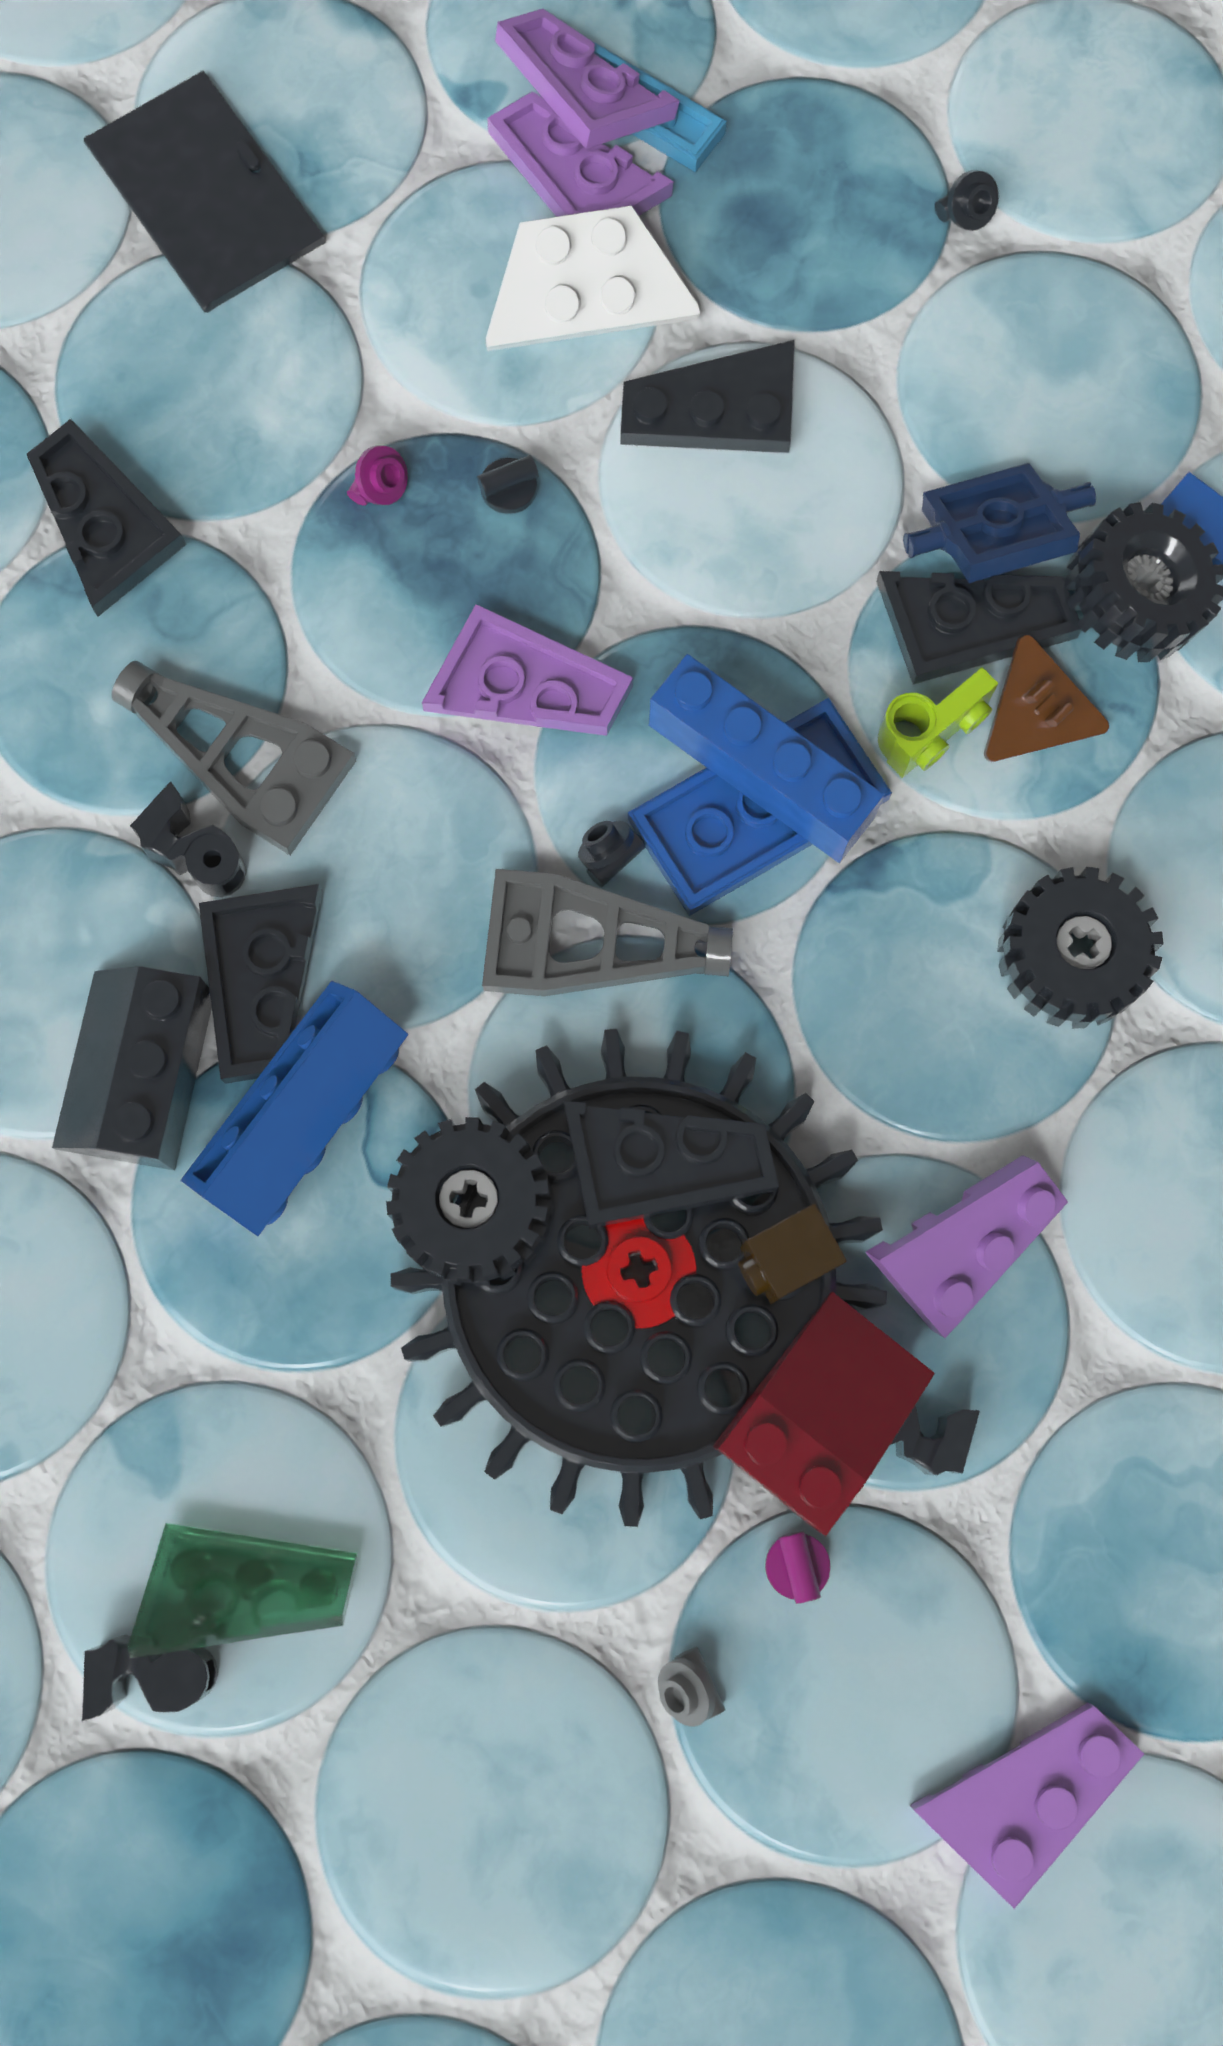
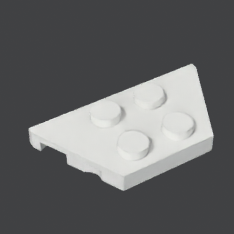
[486,206,700,351]

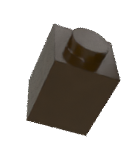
[738,1203,847,1304]

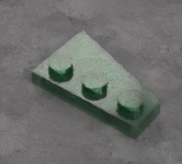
[127,1523,358,1658]

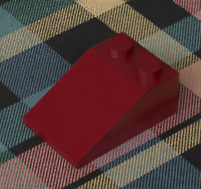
[712,1292,935,1536]

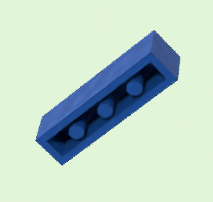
[649,654,885,864]
[180,981,409,1236]

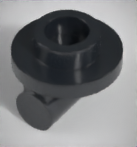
[934,170,999,231]
[477,455,539,514]
[578,821,645,887]

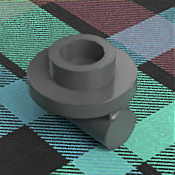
[658,1647,726,1727]

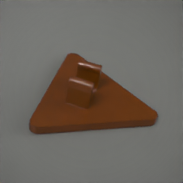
[984,635,1109,762]

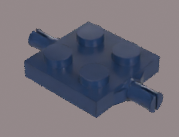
[903,463,1096,583]

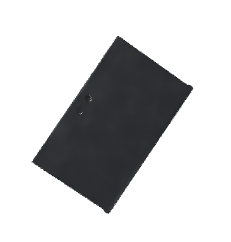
[83,70,326,313]

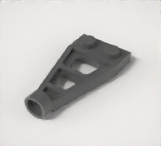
[111,661,356,856]
[482,869,733,996]

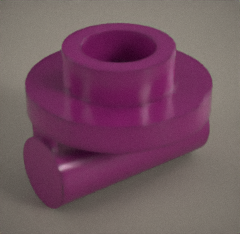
[347,445,408,506]
[765,1531,831,1604]

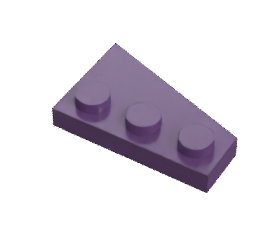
[495,8,680,149]
[487,91,673,217]
[421,605,633,736]
[865,1155,1068,1338]
[909,1703,1144,1909]

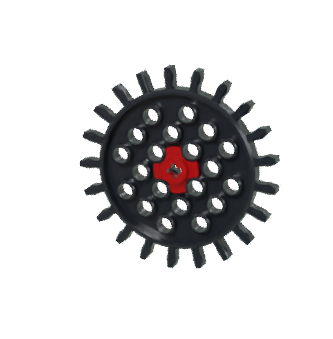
[390,1029,887,1527]

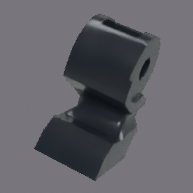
[130,781,246,897]
[890,1405,980,1475]
[82,1635,218,1721]

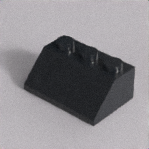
[52,966,212,1171]

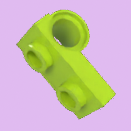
[877,667,999,778]

